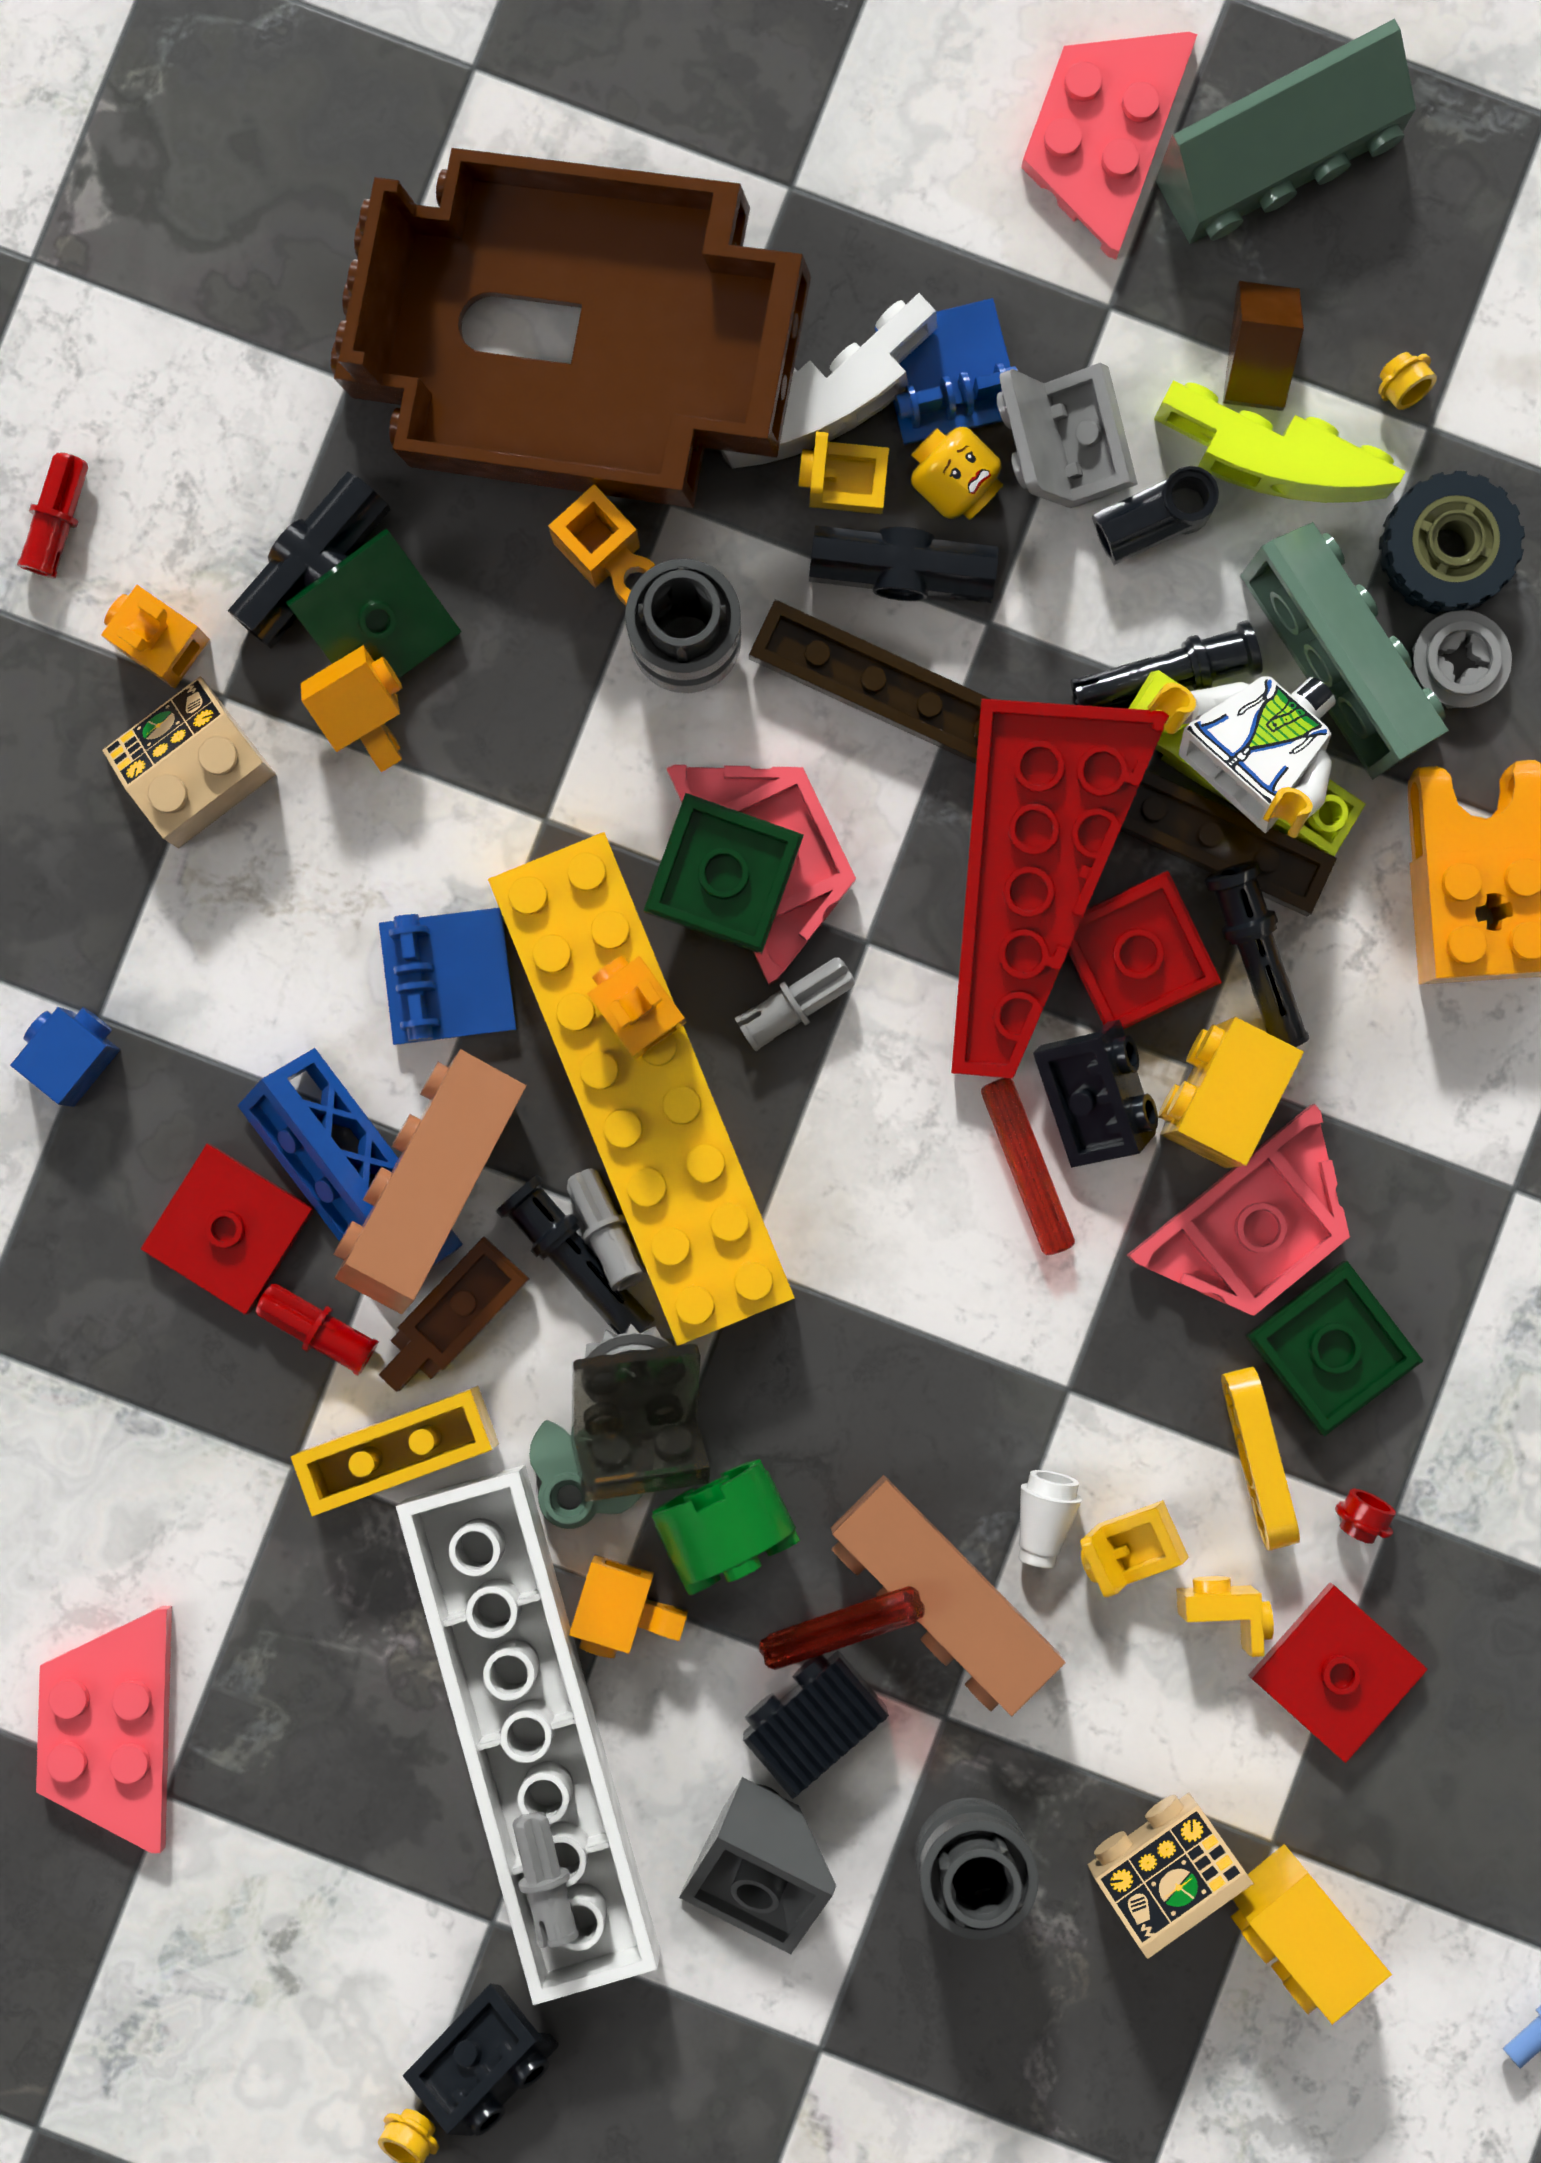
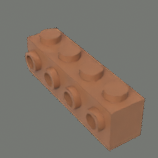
[333,1049,527,1314]
[831,1475,1066,1717]

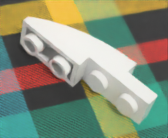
[720,293,938,469]

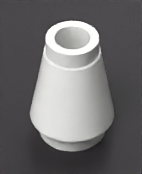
[1018,1470,1082,1568]

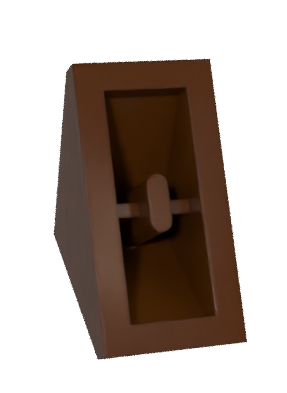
[1223,281,1304,411]

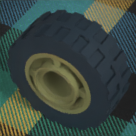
[1379,471,1525,614]

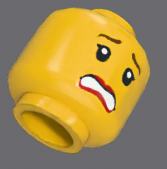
[911,427,1003,520]

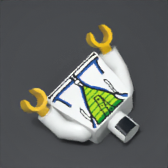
[1148,676,1336,838]

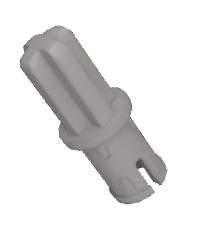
[735,958,855,1051]
[567,1168,648,1291]
[512,1812,579,1948]

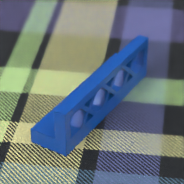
[237,1048,463,1267]

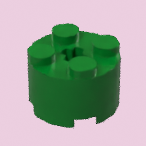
[651,1459,800,1595]

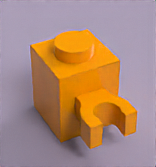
[548,484,655,606]
[101,585,210,689]
[300,645,403,772]
[587,956,687,1060]
[569,1555,688,1658]

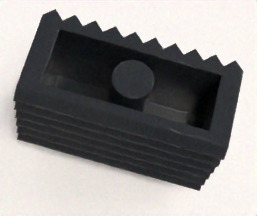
[743,1650,889,1799]

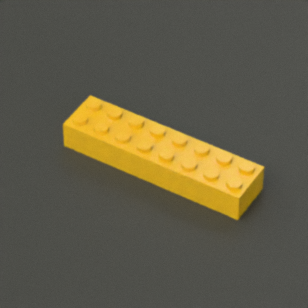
[488,832,795,1346]

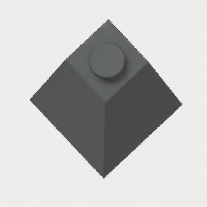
[679,1777,836,1954]

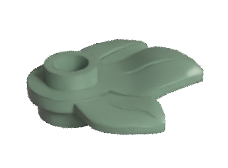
[529,1412,652,1529]

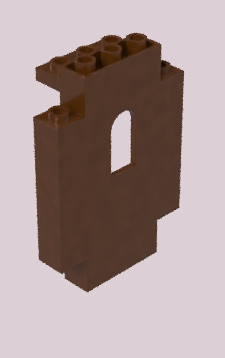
[331,148,811,508]

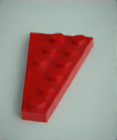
[951,699,1169,1078]

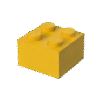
[1158,1017,1304,1168]
[1230,1844,1392,2025]

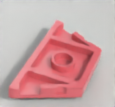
[1021,32,1198,259]
[666,764,856,985]
[1127,1104,1350,1316]
[36,1606,172,1853]

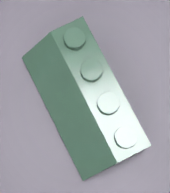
[1155,18,1416,244]
[1240,522,1449,780]

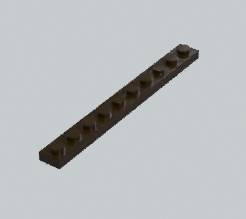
[749,599,1337,917]

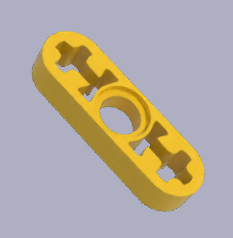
[1221,1366,1300,1551]

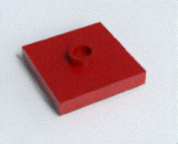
[1068,870,1222,1030]
[140,1144,315,1315]
[1248,1583,1428,1763]

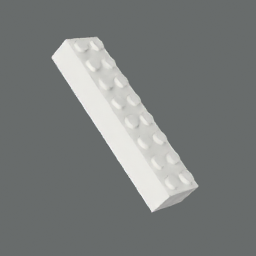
[396,1465,660,2005]

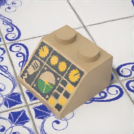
[102,676,276,848]
[1087,1793,1254,1959]

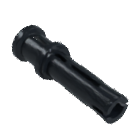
[1070,620,1263,707]
[1205,861,1310,1047]
[496,1174,655,1335]

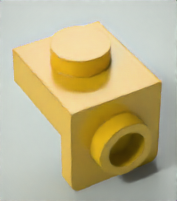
[799,432,889,514]
[1080,1500,1189,1598]
[1176,1576,1274,1657]

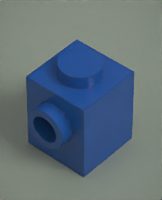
[10,1007,120,1107]

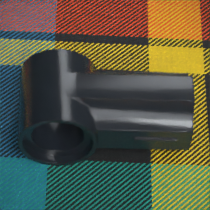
[1092,466,1219,565]

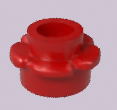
[1335,1488,1396,1544]

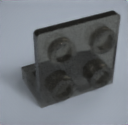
[571,1344,710,1502]

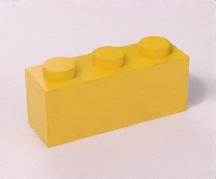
[290,1386,499,1517]

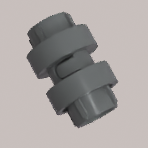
[625,559,742,693]
[915,1798,1039,1940]

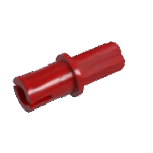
[17,452,88,579]
[256,1284,379,1376]

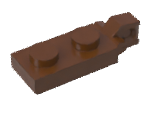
[379,1236,530,1392]

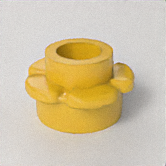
[1378,352,1437,410]
[378,2109,439,2163]

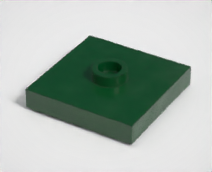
[286,529,462,679]
[643,793,804,954]
[1245,1261,1423,1437]

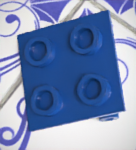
[874,298,1018,445]
[379,908,517,1045]

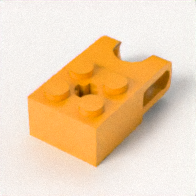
[1408,760,1541,985]

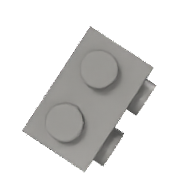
[997,363,1138,508]

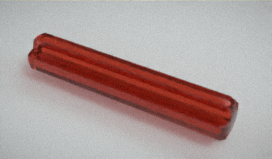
[981,1078,1075,1255]
[759,1586,925,1670]

